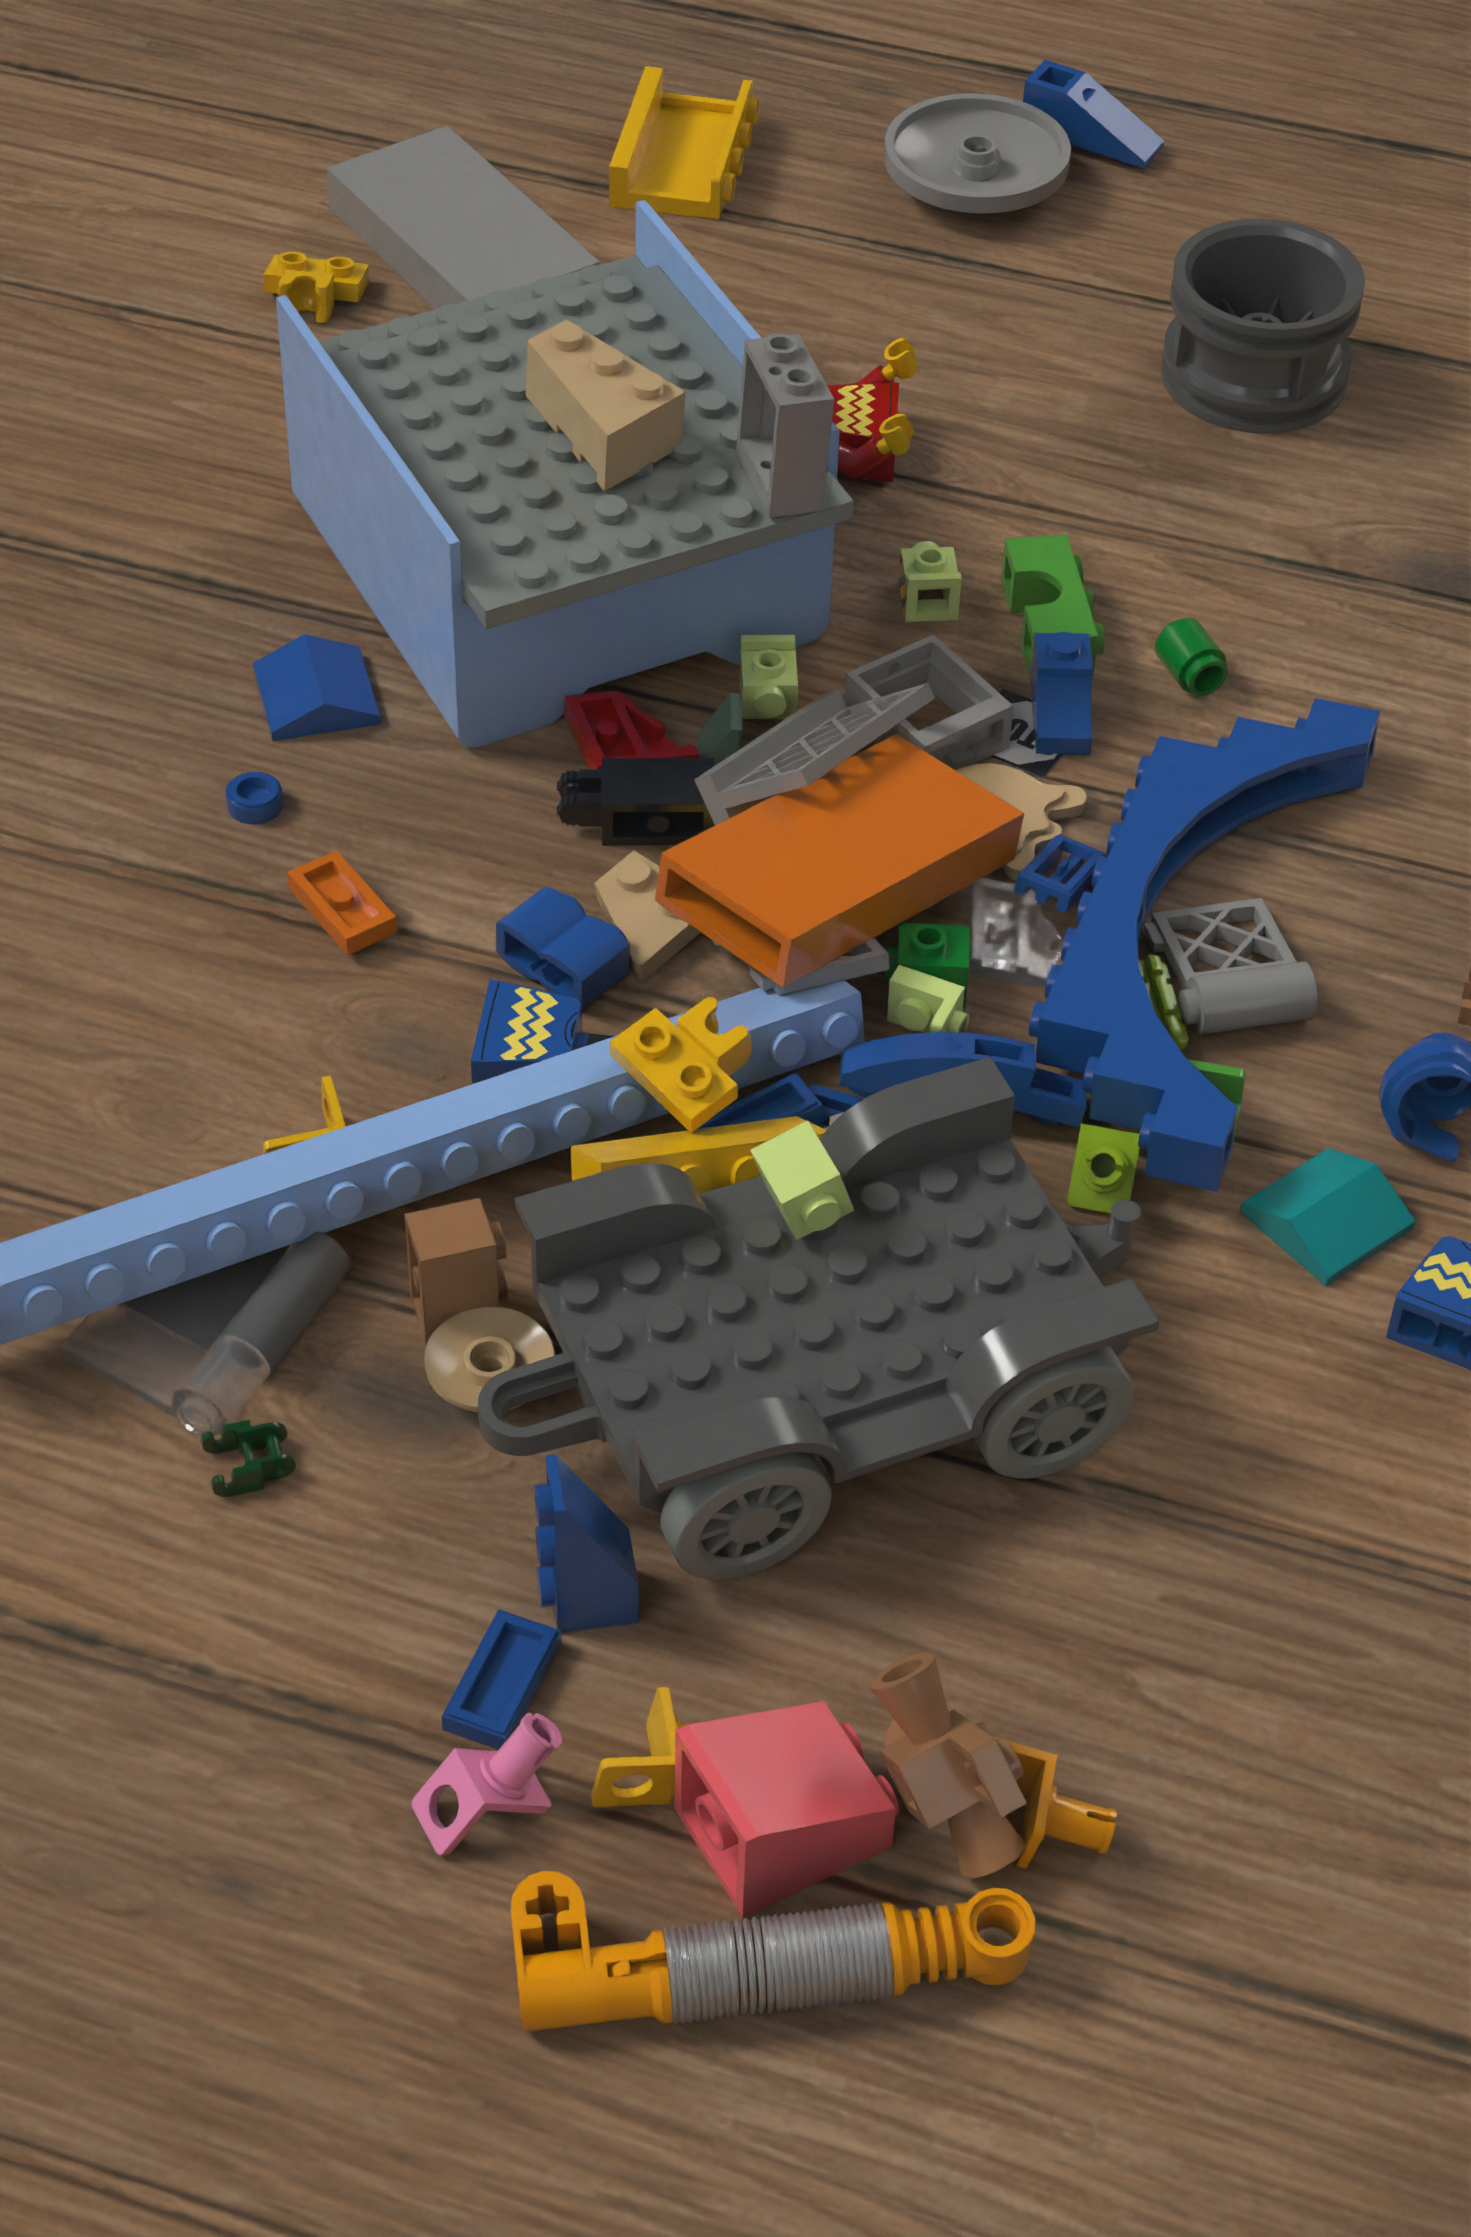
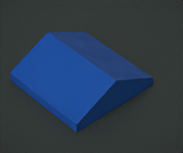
[253,634,380,741]

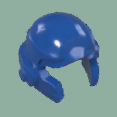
[1379,1032,1471,1163]

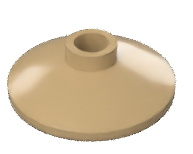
[424,1307,554,1412]

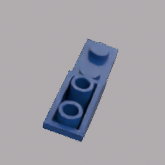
[839,1032,1087,1128]

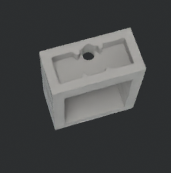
[736,334,834,518]
[844,634,1013,770]

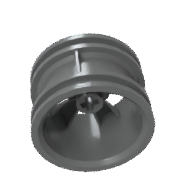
[1161,219,1365,433]

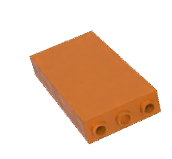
[655,734,1024,988]

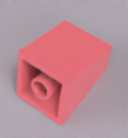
[674,1701,899,1918]

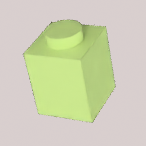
[750,1120,854,1240]

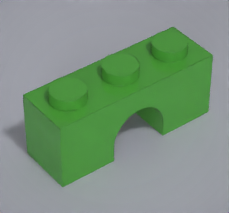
[1001,534,1105,679]

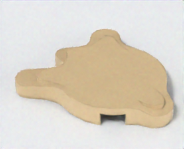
[956,763,1086,880]

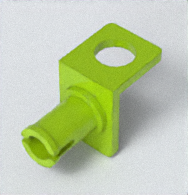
[1067,1123,1140,1213]

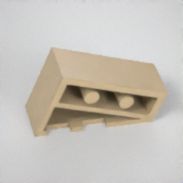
[526,319,686,492]

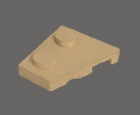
[594,850,701,982]

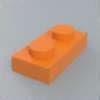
[287,850,397,956]

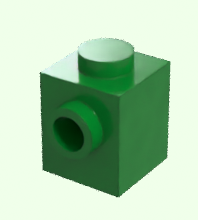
[885,922,970,1009]

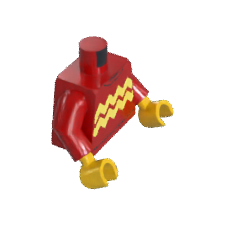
[827,338,918,482]

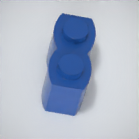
[496,887,630,1009]

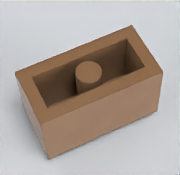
[404,1198,508,1344]

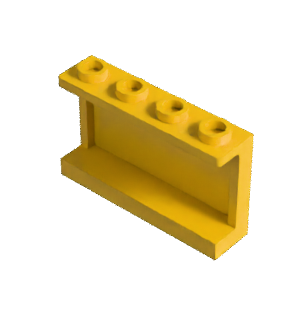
[609,66,760,220]

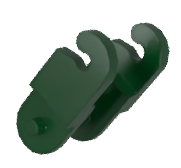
[201,1419,296,1497]

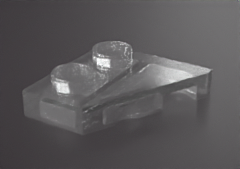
[968,878,1063,988]

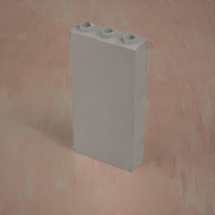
[326,126,600,309]

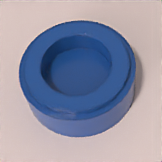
[225,772,283,824]

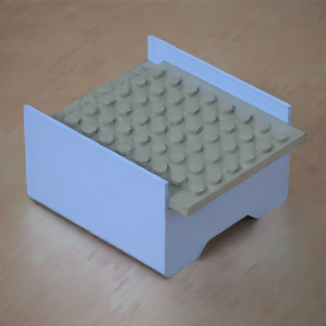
[276,200,854,748]

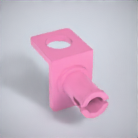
[411,1712,562,1855]

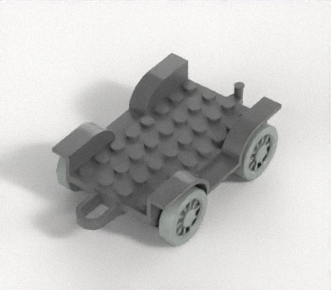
[478,1057,1159,1580]

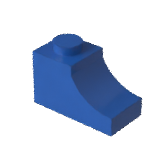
[1030,632,1093,755]

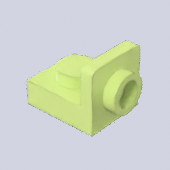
[887,965,969,1033]

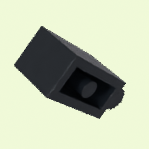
[557,758,715,846]

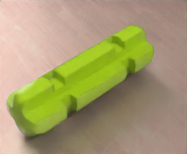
[1139,954,1189,1049]

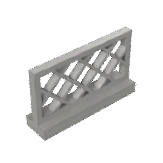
[694,683,935,825]

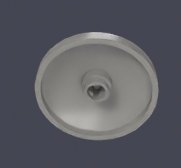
[884,93,1071,214]

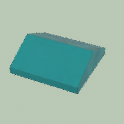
[1239,1148,1416,1286]

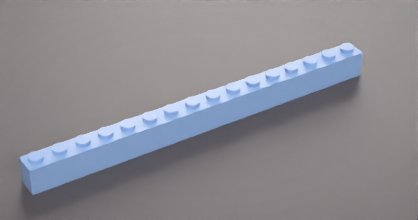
[0,980,865,1345]

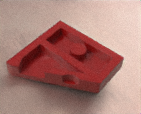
[564,690,699,769]

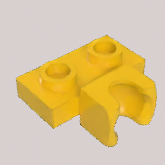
[263,252,369,323]
[609,997,752,1133]

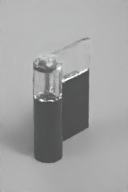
[61,1231,351,1436]

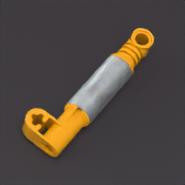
[511,1871,1035,2032]

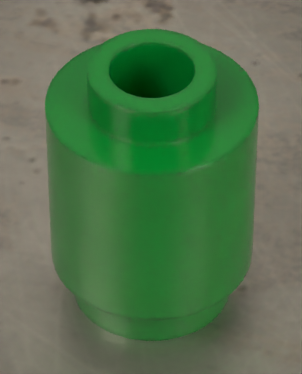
[1155,618,1228,696]

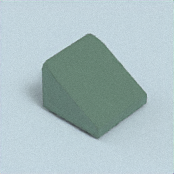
[698,693,742,766]

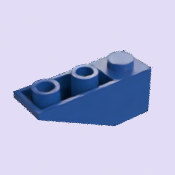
[1023,60,1164,169]
[534,1454,639,1633]

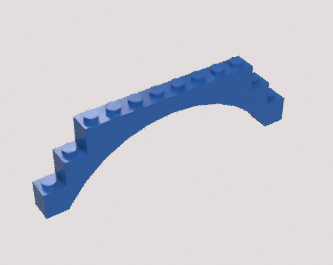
[1029,698,1380,1192]

